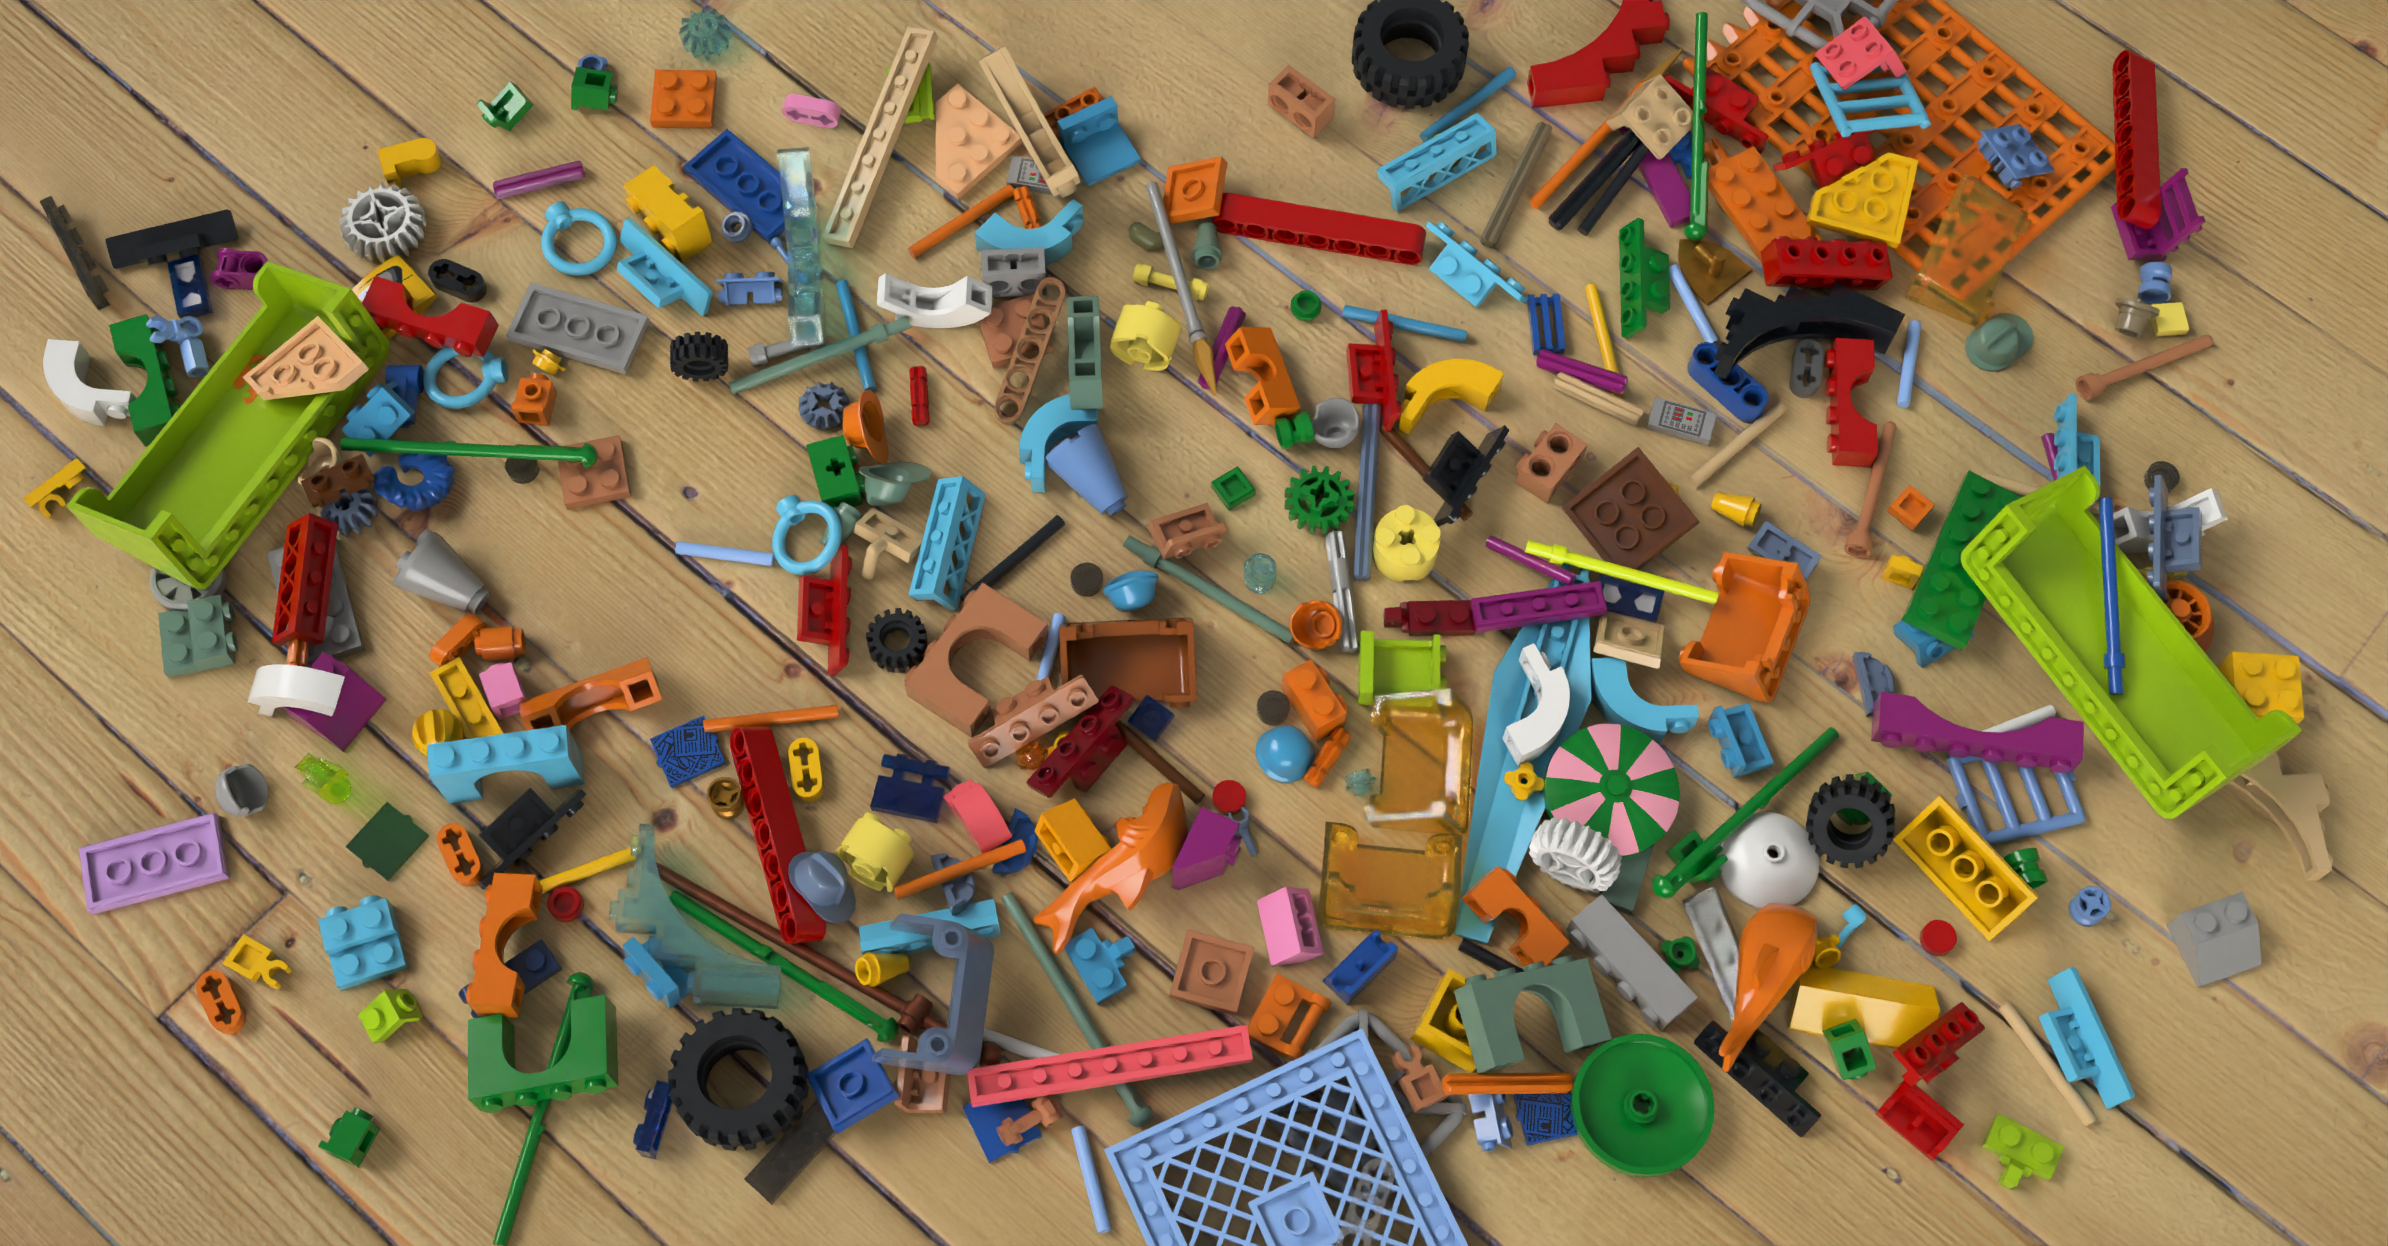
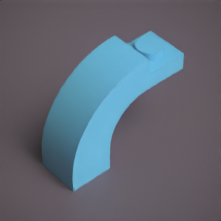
[974,199,1084,265]
[1019,394,1099,493]
[1591,657,1699,743]

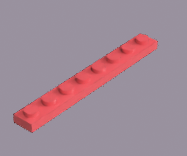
[967,1025,1253,1107]

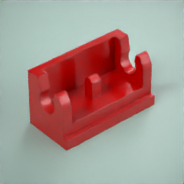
[1875,1080,1964,1160]

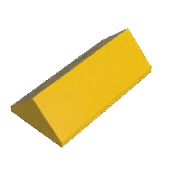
[1893,794,2039,941]
[1788,964,1940,1049]

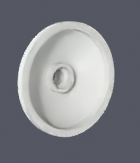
[1717,812,1819,910]

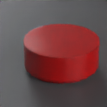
[1212,780,1246,815]
[547,886,584,922]
[1919,920,1957,956]

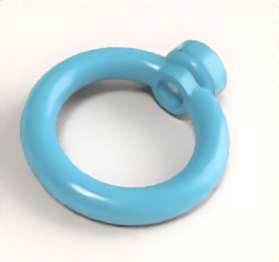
[541,201,617,276]
[423,346,509,409]
[772,495,842,575]

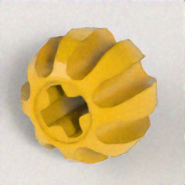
[412,709,464,757]

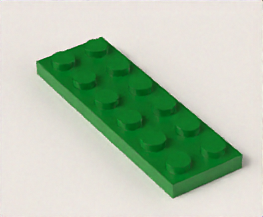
[1902,470,2021,651]

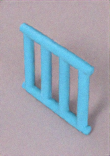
[1810,62,1931,137]

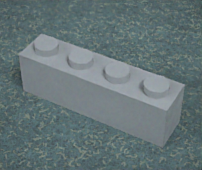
[1567,894,1698,1032]

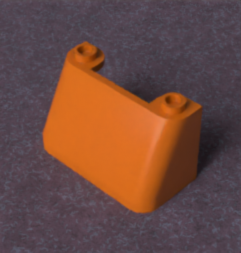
[1679,552,1810,703]

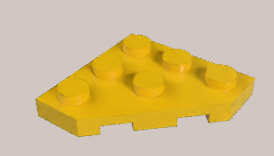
[1806,152,1919,248]

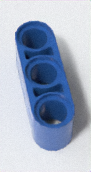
[1688,342,1769,423]

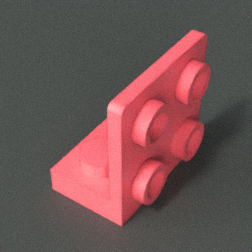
[1815,16,1907,90]

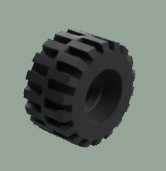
[1806,774,1896,868]

